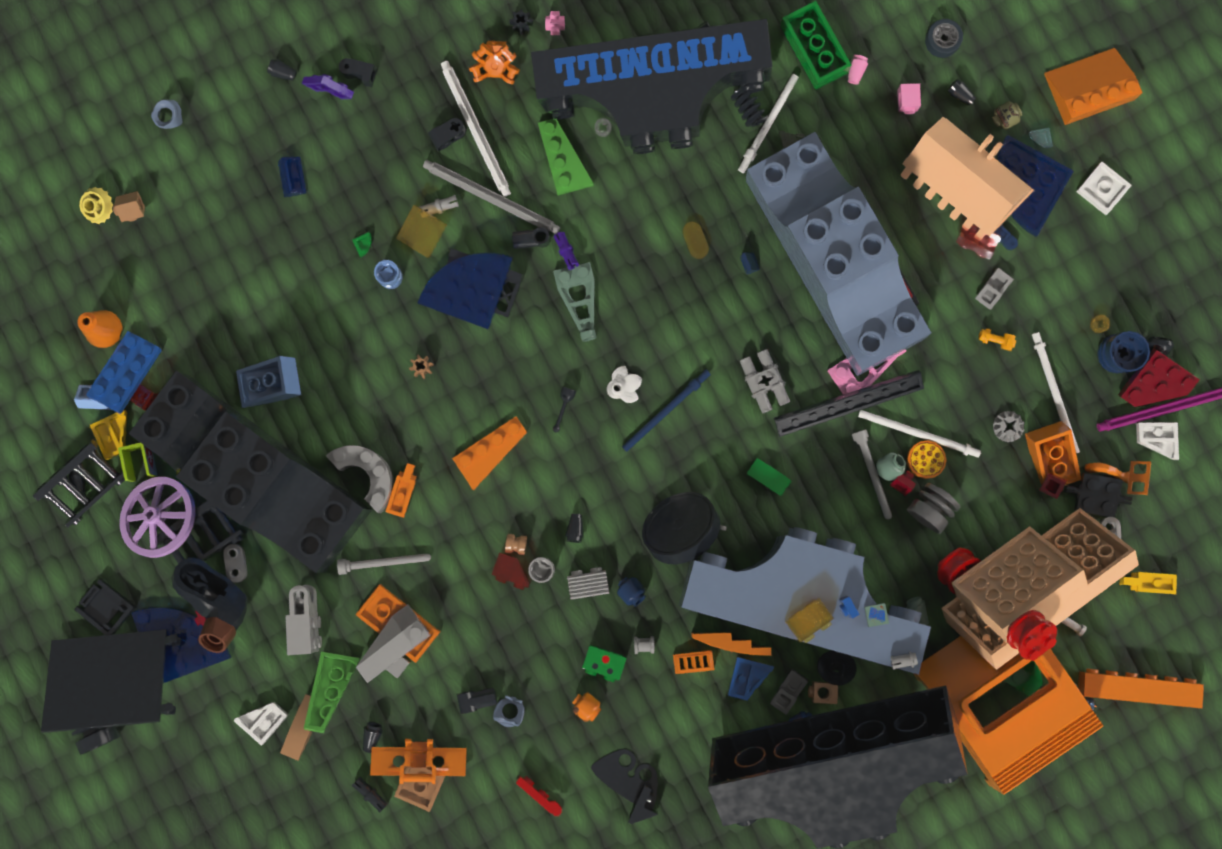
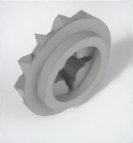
[993,411,1024,442]

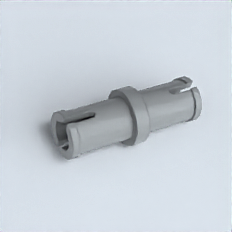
[419,195,459,218]

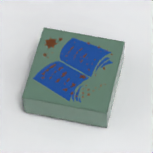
[864,603,889,627]

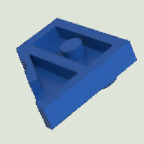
[728,657,774,700]

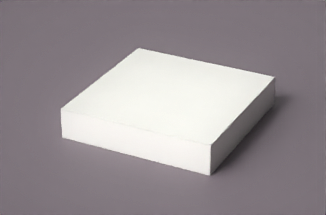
[1076,162,1131,215]

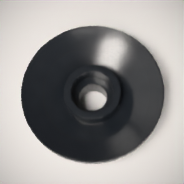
[817,650,857,686]

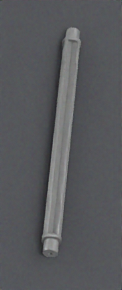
[423,160,560,234]

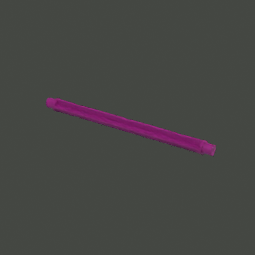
[1097,388,1222,432]

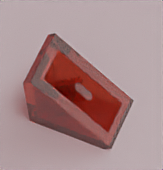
[130,384,158,411]

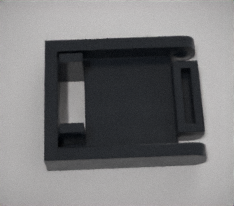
[74,578,136,635]

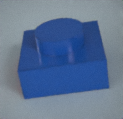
[839,596,860,619]

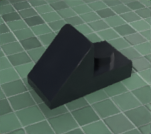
[628,783,658,824]

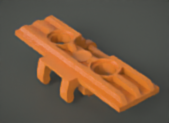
[370,739,466,784]

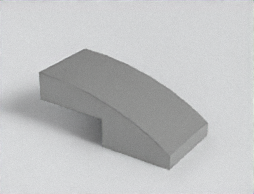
[975,268,1014,310]

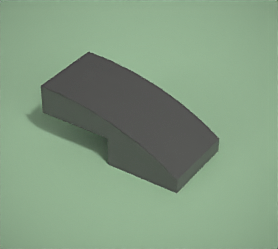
[770,669,808,715]

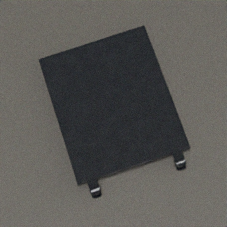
[41,630,181,733]

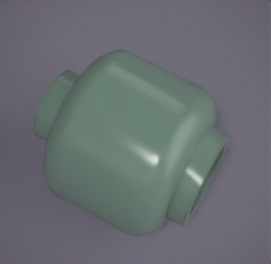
[876,452,906,481]

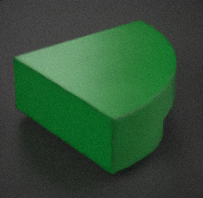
[352,232,372,257]

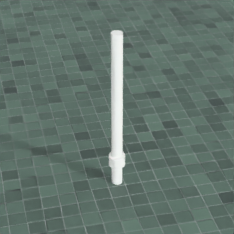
[738,74,799,173]

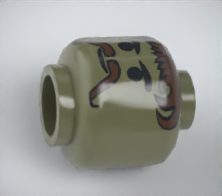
[992,101,1023,130]

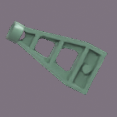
[553,262,596,342]

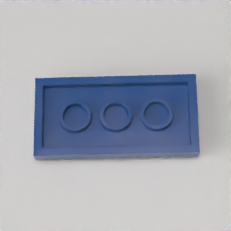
[86,331,162,414]

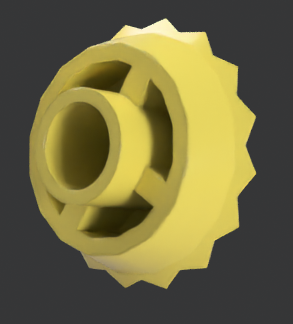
[79,187,113,224]

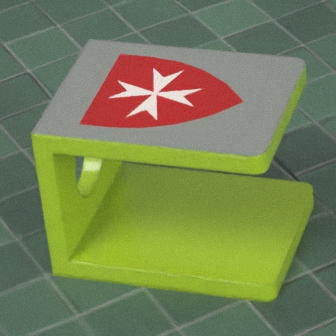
[118,442,158,482]

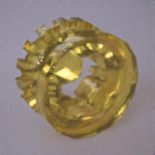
[1090,315,1110,333]

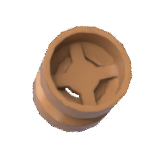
[505,534,527,555]

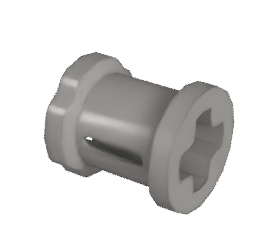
[634,636,654,654]

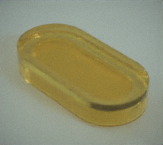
[683,222,709,259]

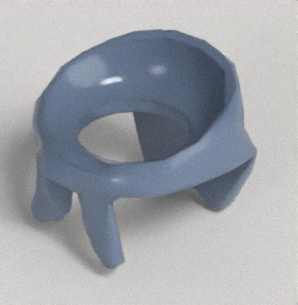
[151,100,183,129]
[493,696,524,727]

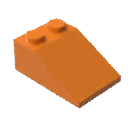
[1025,421,1081,485]

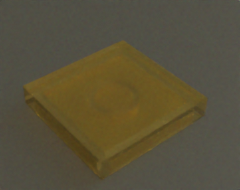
[397,205,447,258]

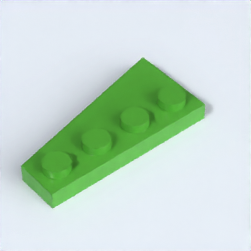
[538,119,594,195]
[304,652,360,733]

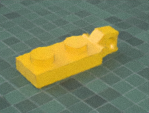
[1119,572,1177,594]

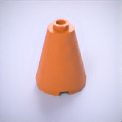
[78,310,123,348]

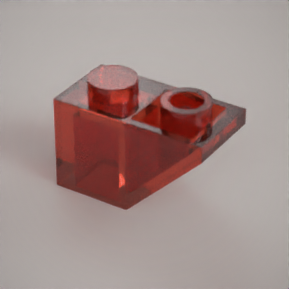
[492,553,530,590]

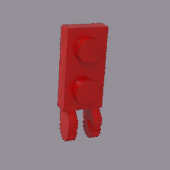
[516,775,562,816]

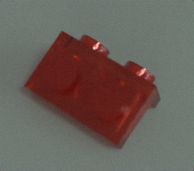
[956,224,1001,260]

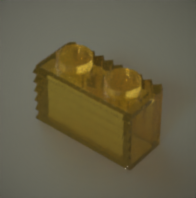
[784,598,834,643]

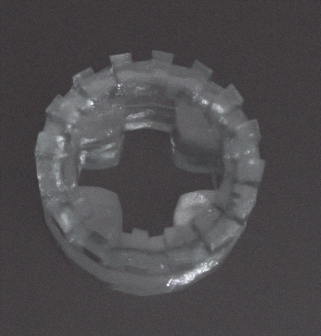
[595,118,611,137]

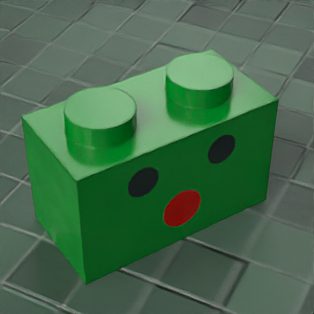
[582,645,627,682]

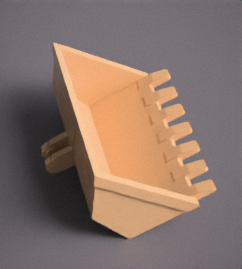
[901,117,1034,241]

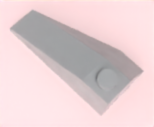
[356,604,431,683]

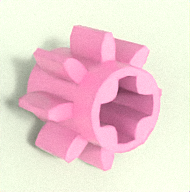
[545,11,565,35]

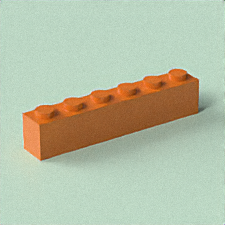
[1078,668,1204,708]

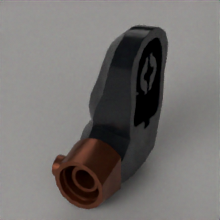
[171,558,248,653]

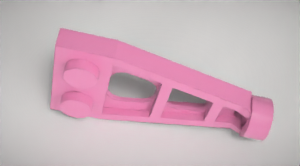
[827,350,906,395]

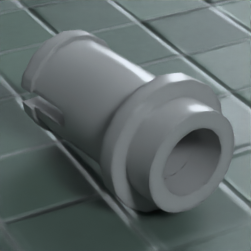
[890,651,918,670]

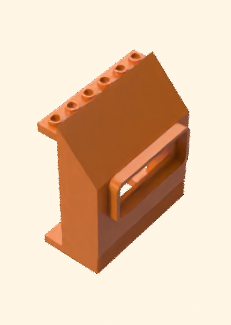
[913,636,1103,795]

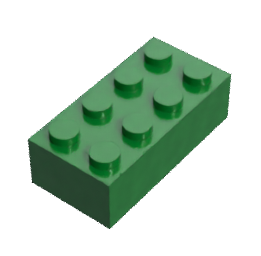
[780,1,852,90]

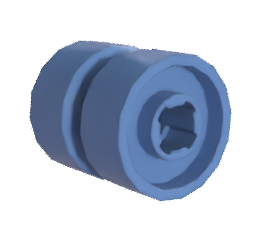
[374,260,403,289]

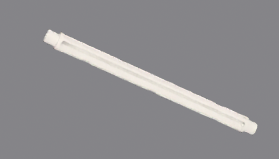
[441,61,511,197]

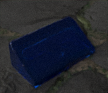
[278,157,306,197]

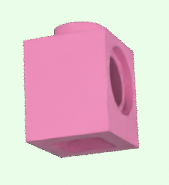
[897,84,921,114]

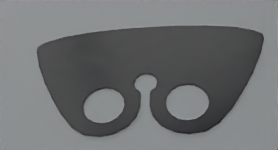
[591,749,658,808]

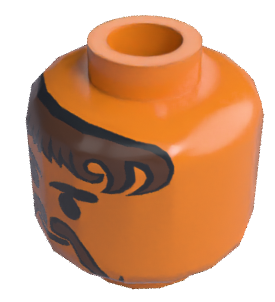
[572,692,602,722]

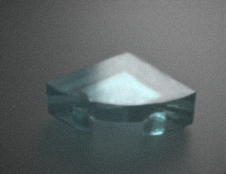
[1029,128,1053,148]

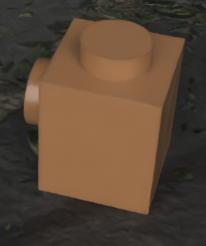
[113,191,145,222]

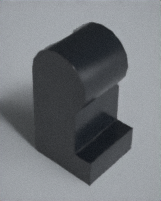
[339,58,377,88]

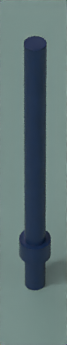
[622,370,711,452]

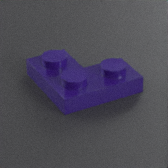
[302,74,354,99]

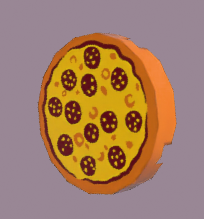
[907,440,946,479]

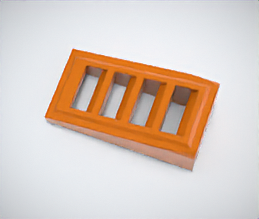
[673,650,715,674]

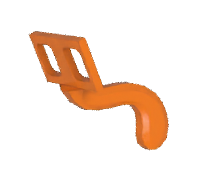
[1085,461,1151,495]

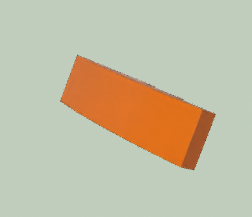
[691,632,772,656]

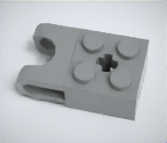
[286,585,322,655]

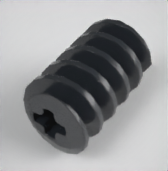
[731,88,769,127]

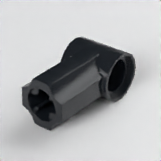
[512,227,551,249]
[457,688,497,714]

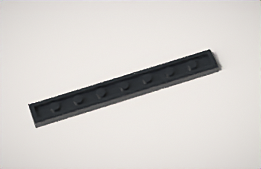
[774,370,924,437]

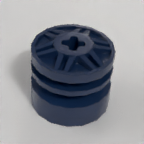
[1097,331,1150,374]

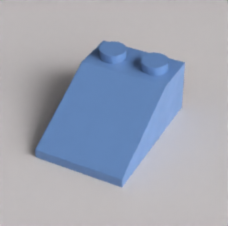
[236,356,301,408]

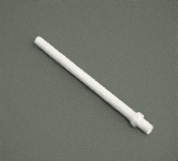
[1032,332,1080,453]
[858,410,981,458]

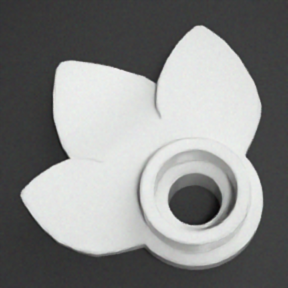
[607,366,642,403]

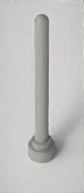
[852,430,892,519]
[337,554,431,575]

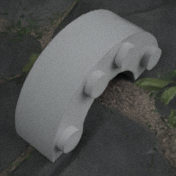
[326,446,394,513]

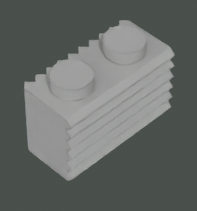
[567,567,609,599]

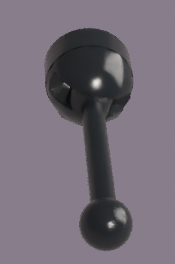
[553,387,577,433]

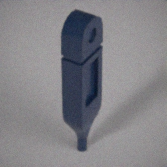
[992,225,1018,250]

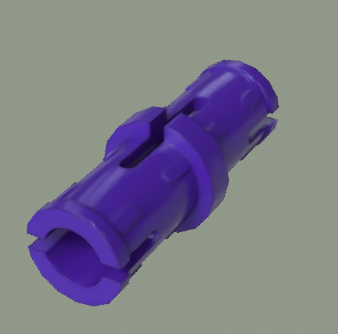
[554,232,579,270]

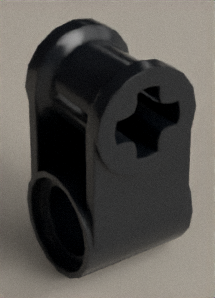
[428,118,466,151]

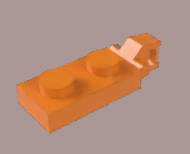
[385,463,417,518]

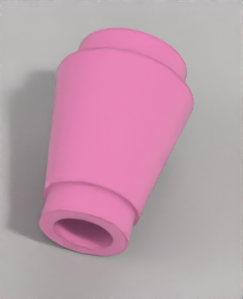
[848,55,868,85]

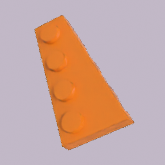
[452,416,527,490]

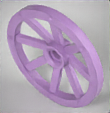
[120,477,195,558]

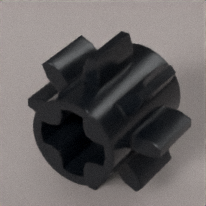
[509,9,533,35]

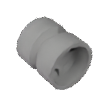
[528,557,555,583]

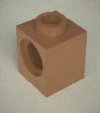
[808,681,838,704]

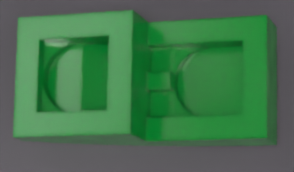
[747,458,791,497]

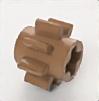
[409,355,434,379]

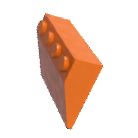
[1044,48,1142,125]

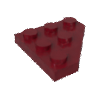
[1118,348,1200,407]

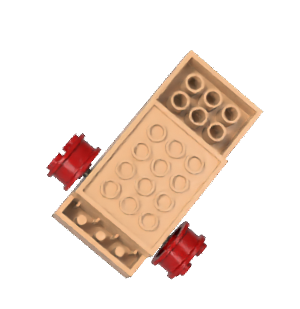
[937,508,1139,670]

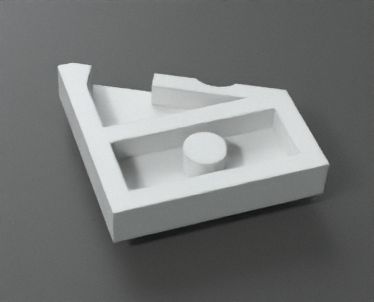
[1136,423,1179,460]
[234,702,289,745]

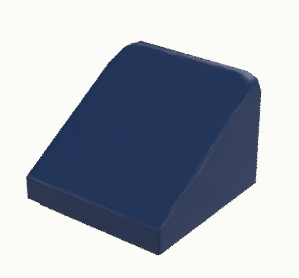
[740,252,760,275]

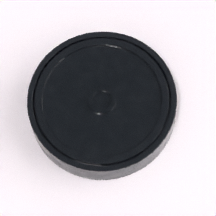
[642,492,720,565]

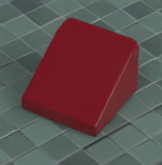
[1039,473,1067,499]

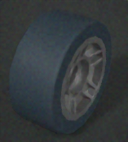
[925,19,963,58]

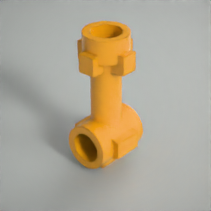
[978,329,1016,351]

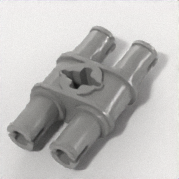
[740,349,790,414]

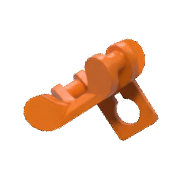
[469,41,520,85]

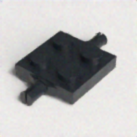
[1064,472,1132,518]

